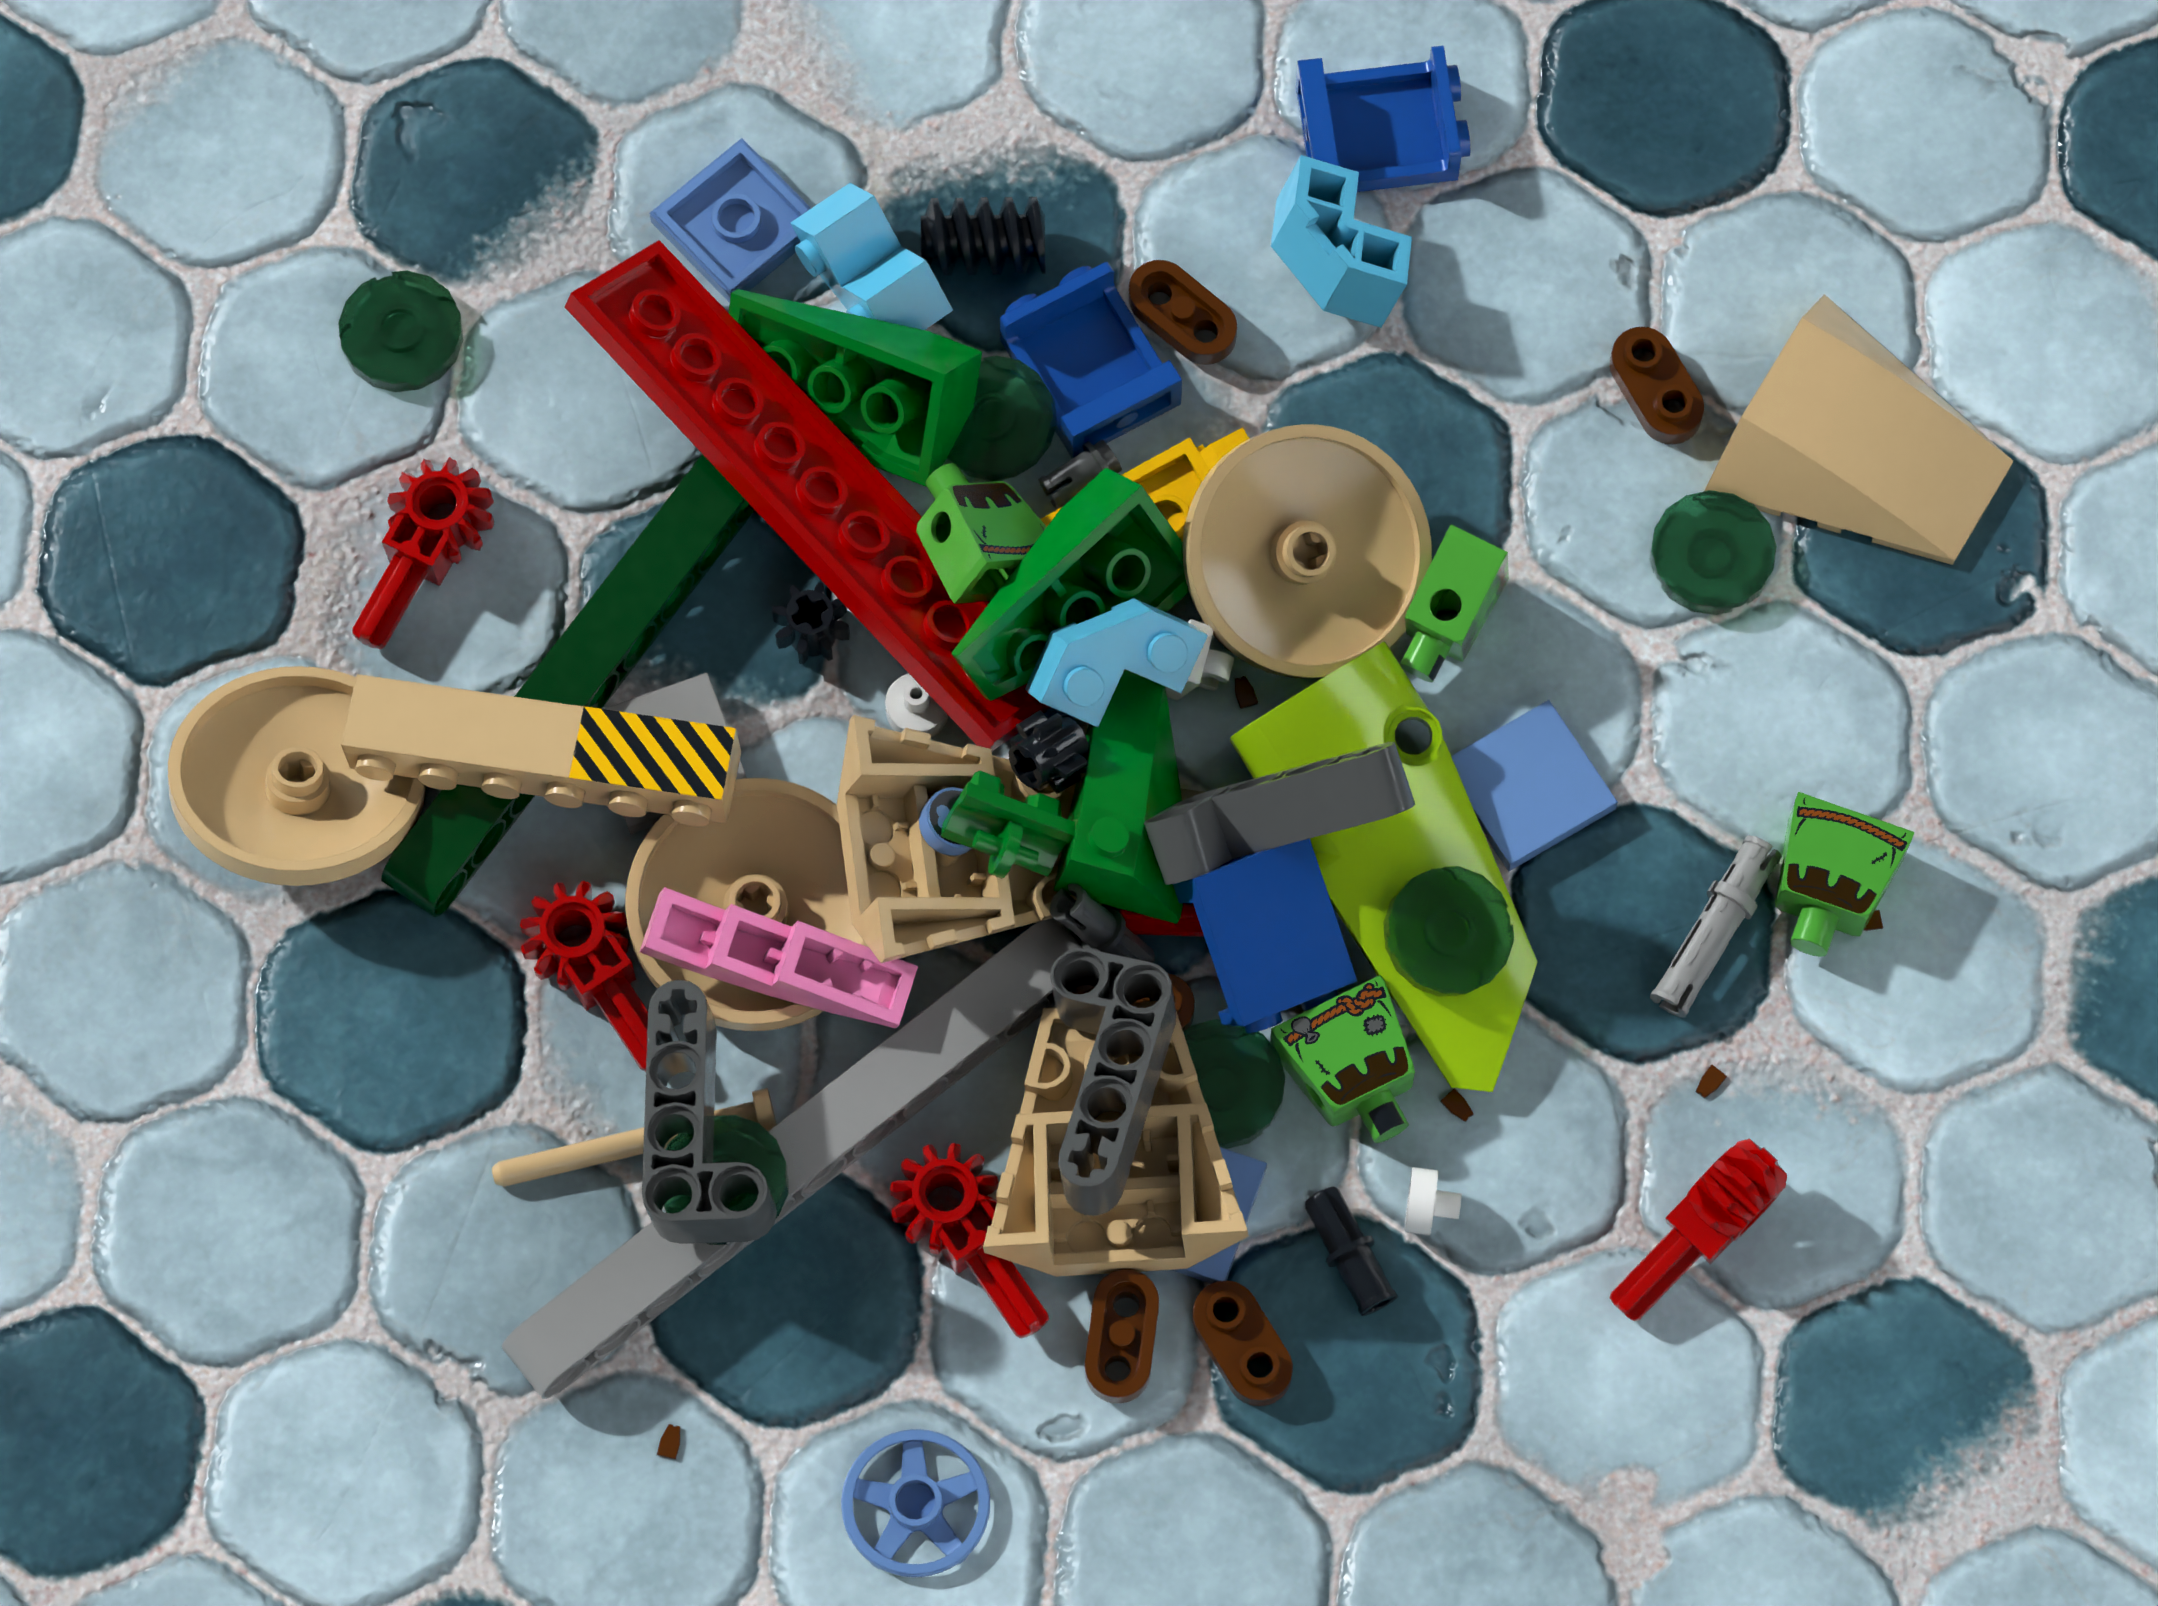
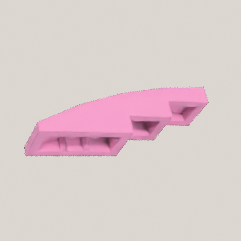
[639,887,918,1028]

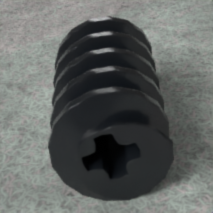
[921,197,1046,276]

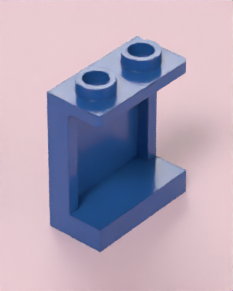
[1296,45,1470,192]
[1000,262,1182,458]
[1173,838,1357,1033]

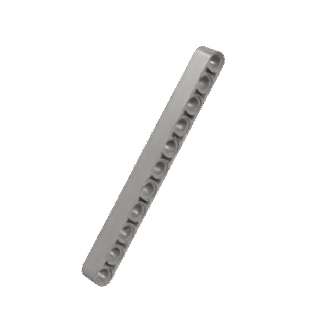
[502,918,1083,1399]

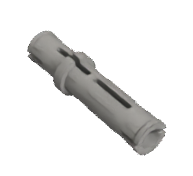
[1650,835,1782,1018]

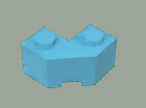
[1271,155,1412,328]
[790,183,953,330]
[1025,598,1208,727]

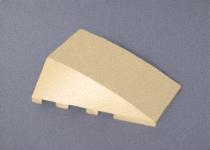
[1703,294,2013,565]
[837,715,1104,963]
[983,1001,1249,1277]

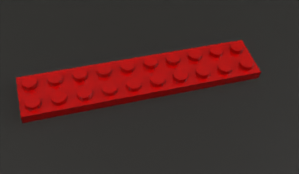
[565,240,1052,751]

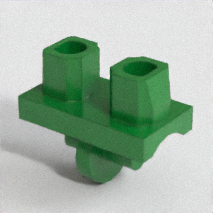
[941,771,1075,879]

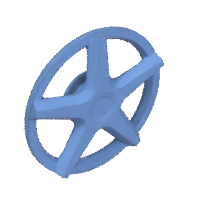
[841,1429,990,1577]

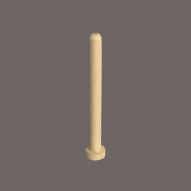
[492,1088,777,1187]

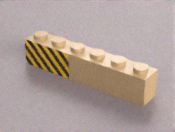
[341,674,741,827]

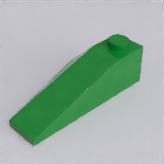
[729,289,982,487]
[951,468,1189,701]
[1053,669,1183,924]

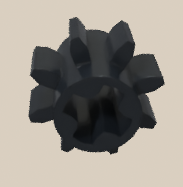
[772,582,850,665]
[1009,710,1089,794]

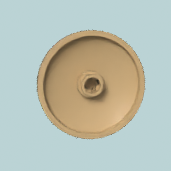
[1182,424,1432,678]
[168,666,426,886]
[625,778,868,1031]

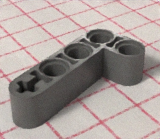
[1144,742,1415,885]
[1050,948,1176,1216]
[642,980,777,1244]

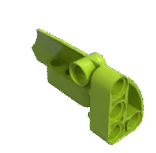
[1229,641,1538,1092]

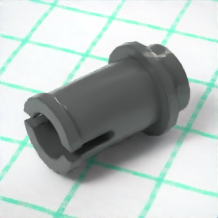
[1038,439,1122,510]

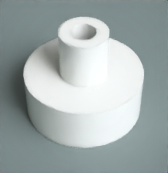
[885,673,949,737]
[1404,1167,1462,1235]

